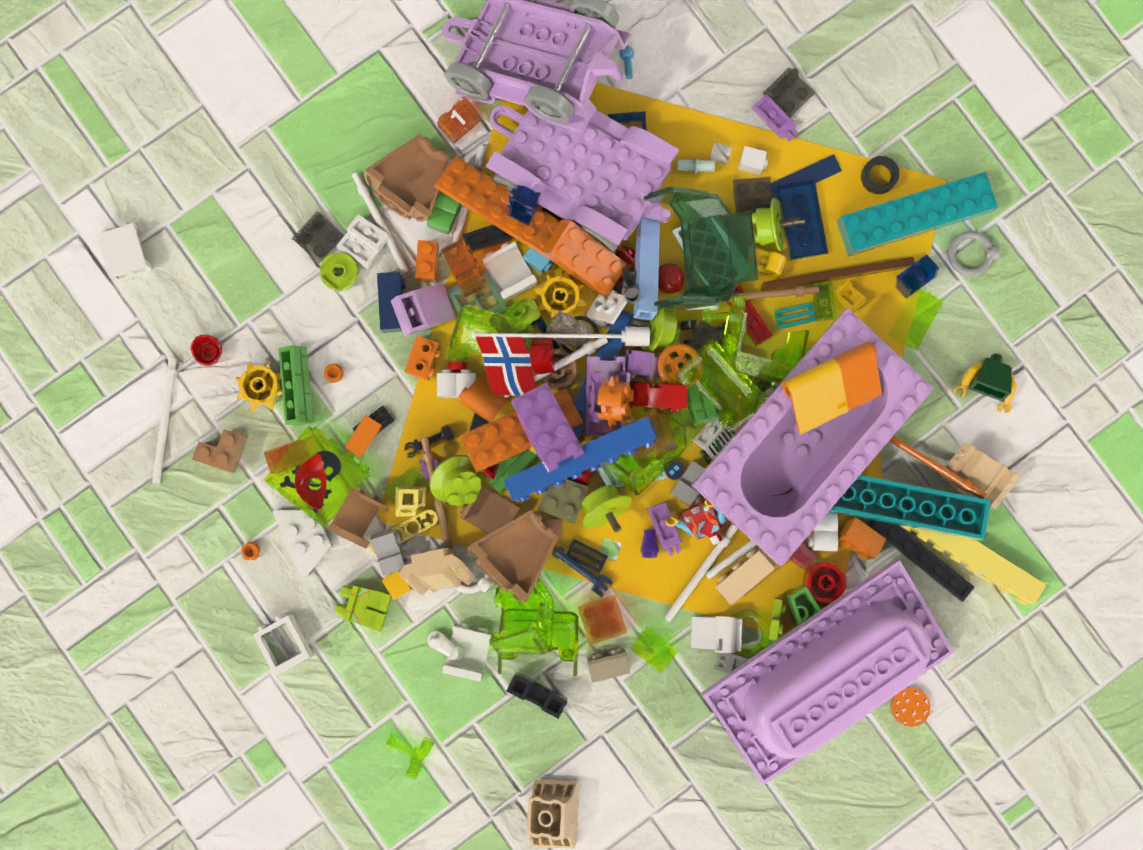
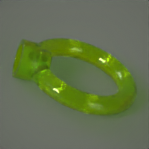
[730,610,769,657]

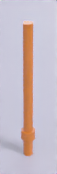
[889,435,987,499]

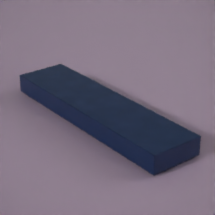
[766,154,842,201]

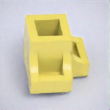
[395,486,426,516]

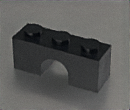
[506,671,568,719]

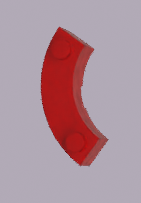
[628,381,687,412]

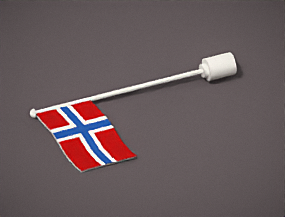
[471,327,650,396]

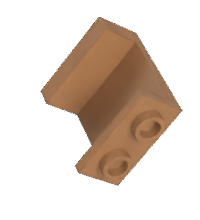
[459,485,520,534]
[328,488,390,549]

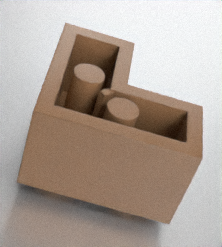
[192,429,248,473]

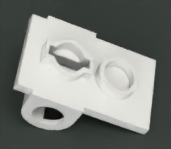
[586,290,627,329]
[691,616,743,653]

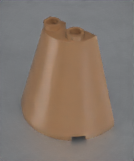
[364,134,450,222]
[468,510,558,603]

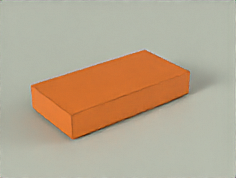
[345,415,382,458]

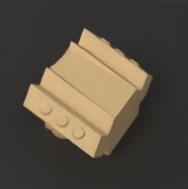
[939,442,1020,510]
[399,548,475,596]
[527,779,580,849]

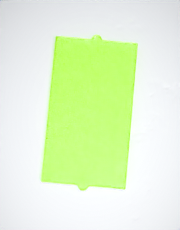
[889,287,943,350]

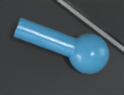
[619,46,634,79]

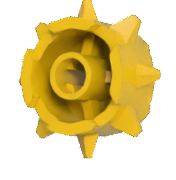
[535,272,586,323]
[235,360,282,411]

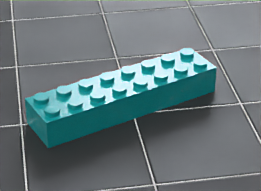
[837,171,998,257]
[829,475,991,541]

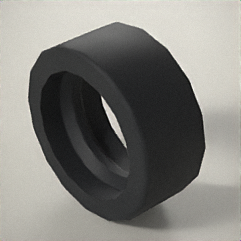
[861,156,900,194]

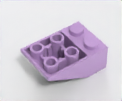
[391,283,457,337]

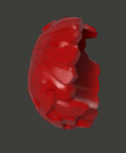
[658,263,685,294]
[190,334,222,366]

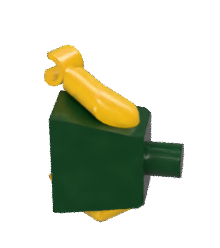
[953,354,1017,413]

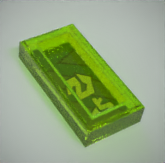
[812,281,836,322]

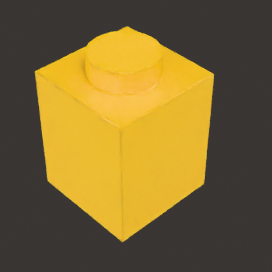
[382,570,412,600]

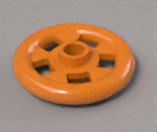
[657,343,703,388]

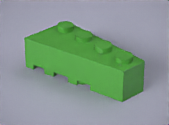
[785,585,821,627]

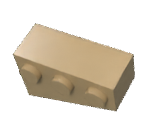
[715,546,777,605]

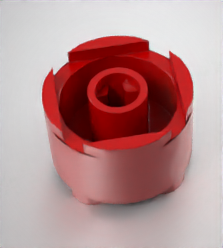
[802,562,846,602]

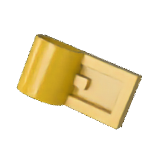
[746,246,787,278]

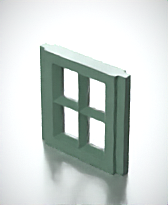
[447,270,508,331]

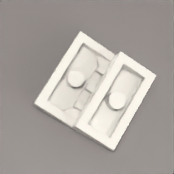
[336,214,389,269]

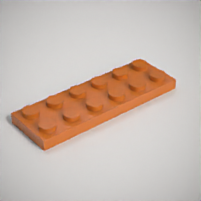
[460,388,583,473]

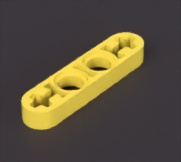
[369,509,439,554]

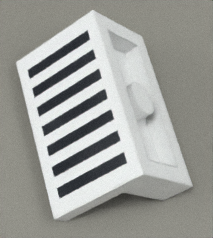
[693,414,738,460]

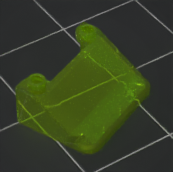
[445,306,534,362]

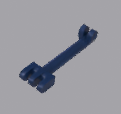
[552,545,613,597]

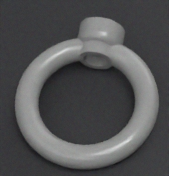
[948,231,1000,276]

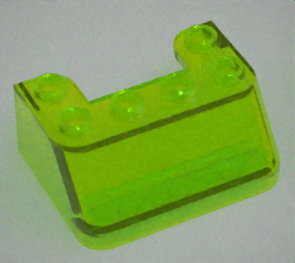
[677,339,761,433]

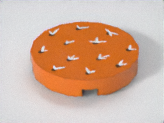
[890,687,931,727]

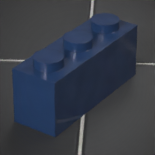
[377,272,406,333]

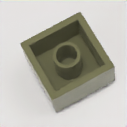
[538,479,588,524]

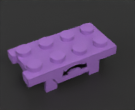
[585,356,630,436]
[511,383,584,472]

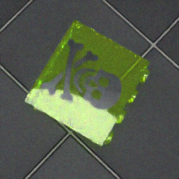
[263,426,371,530]

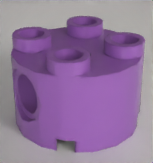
[625,350,660,382]

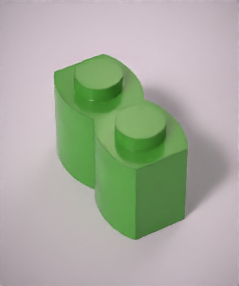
[426,191,462,235]

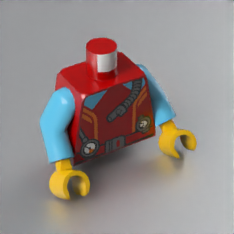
[665,498,727,545]

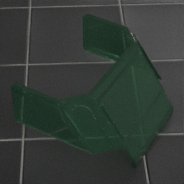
[644,186,759,309]

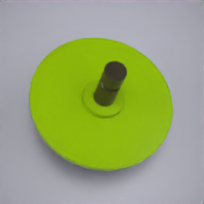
[630,300,677,353]
[582,485,632,532]

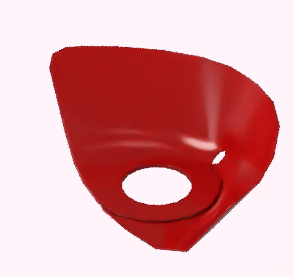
[294,454,327,510]

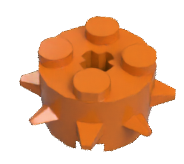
[597,375,634,427]

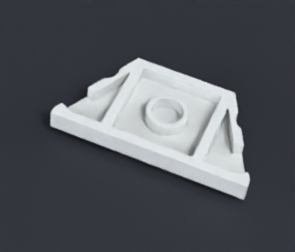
[272,510,332,578]

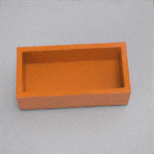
[541,220,627,296]

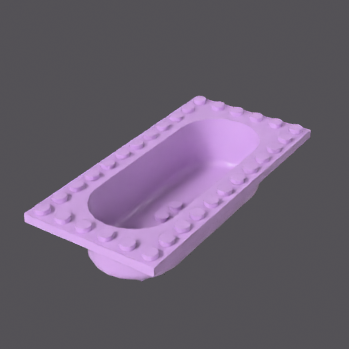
[691,308,933,566]
[701,558,955,785]

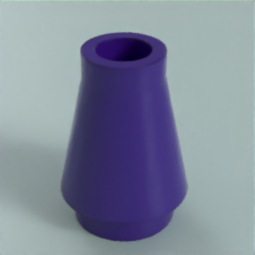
[640,529,659,558]

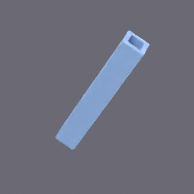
[633,217,660,320]

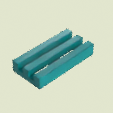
[774,302,816,330]

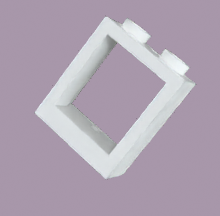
[253,613,313,676]

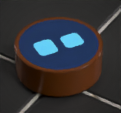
[664,461,684,480]

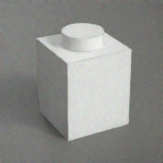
[738,146,769,175]

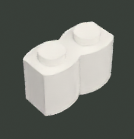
[437,370,476,398]
[808,512,838,551]

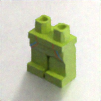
[334,584,392,632]

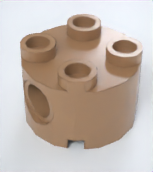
[540,350,577,391]

